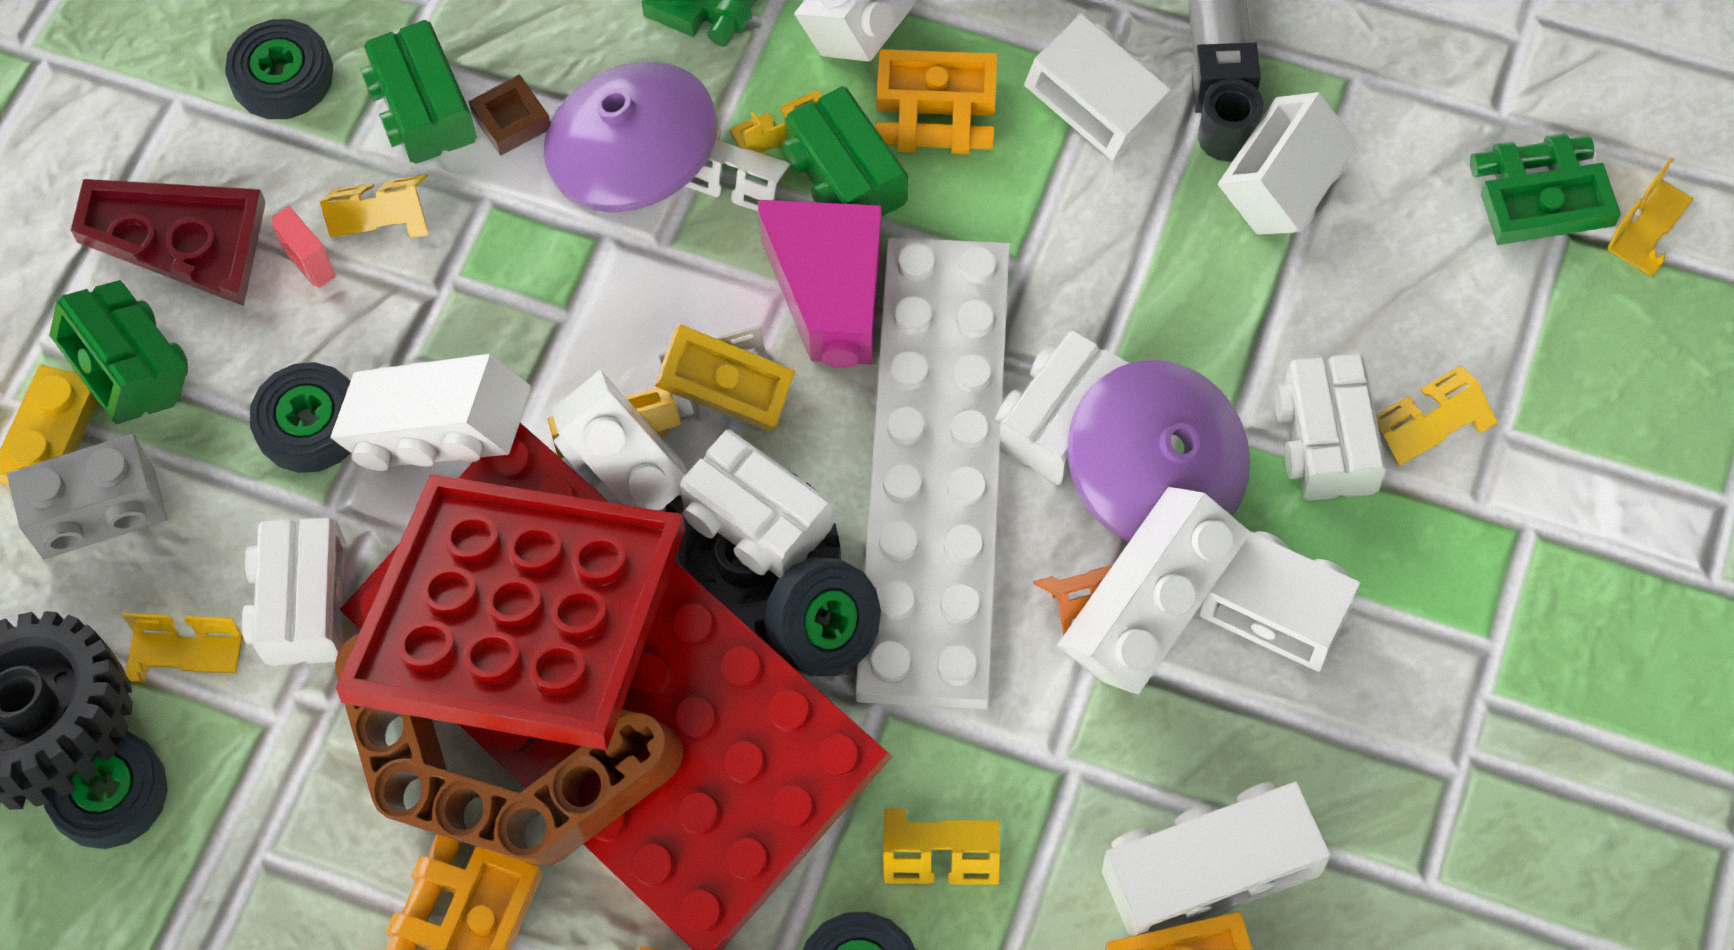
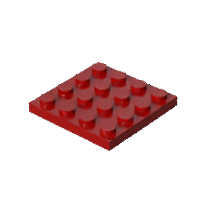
[336,474,686,750]

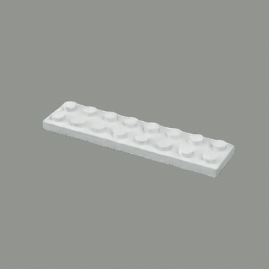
[856,238,1010,709]

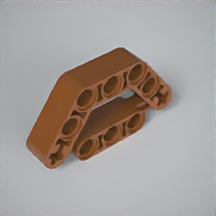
[335,635,683,866]

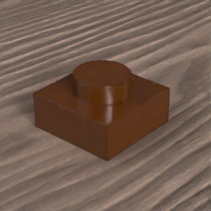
[468,74,551,156]

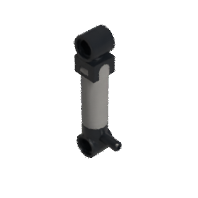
[1188,0,1264,162]

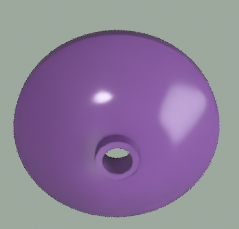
[544,62,718,212]
[1068,360,1250,542]

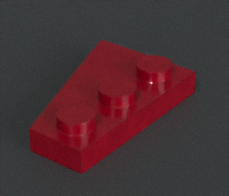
[70,179,266,306]

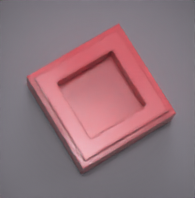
[271,206,336,288]

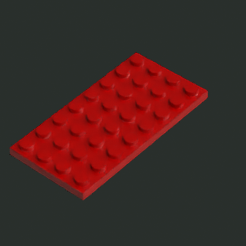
[339,422,893,950]

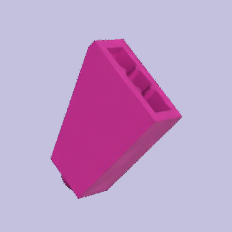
[758,200,882,368]

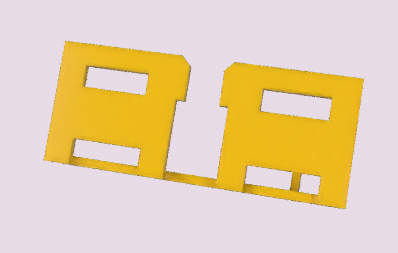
[729,90,822,153]
[1607,158,1694,277]
[319,174,429,238]
[1376,366,1498,466]
[122,613,243,683]
[883,808,1000,885]

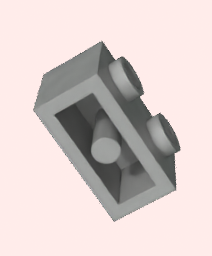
[7,433,167,560]

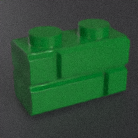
[360,20,477,164]
[781,86,908,216]
[49,280,188,424]

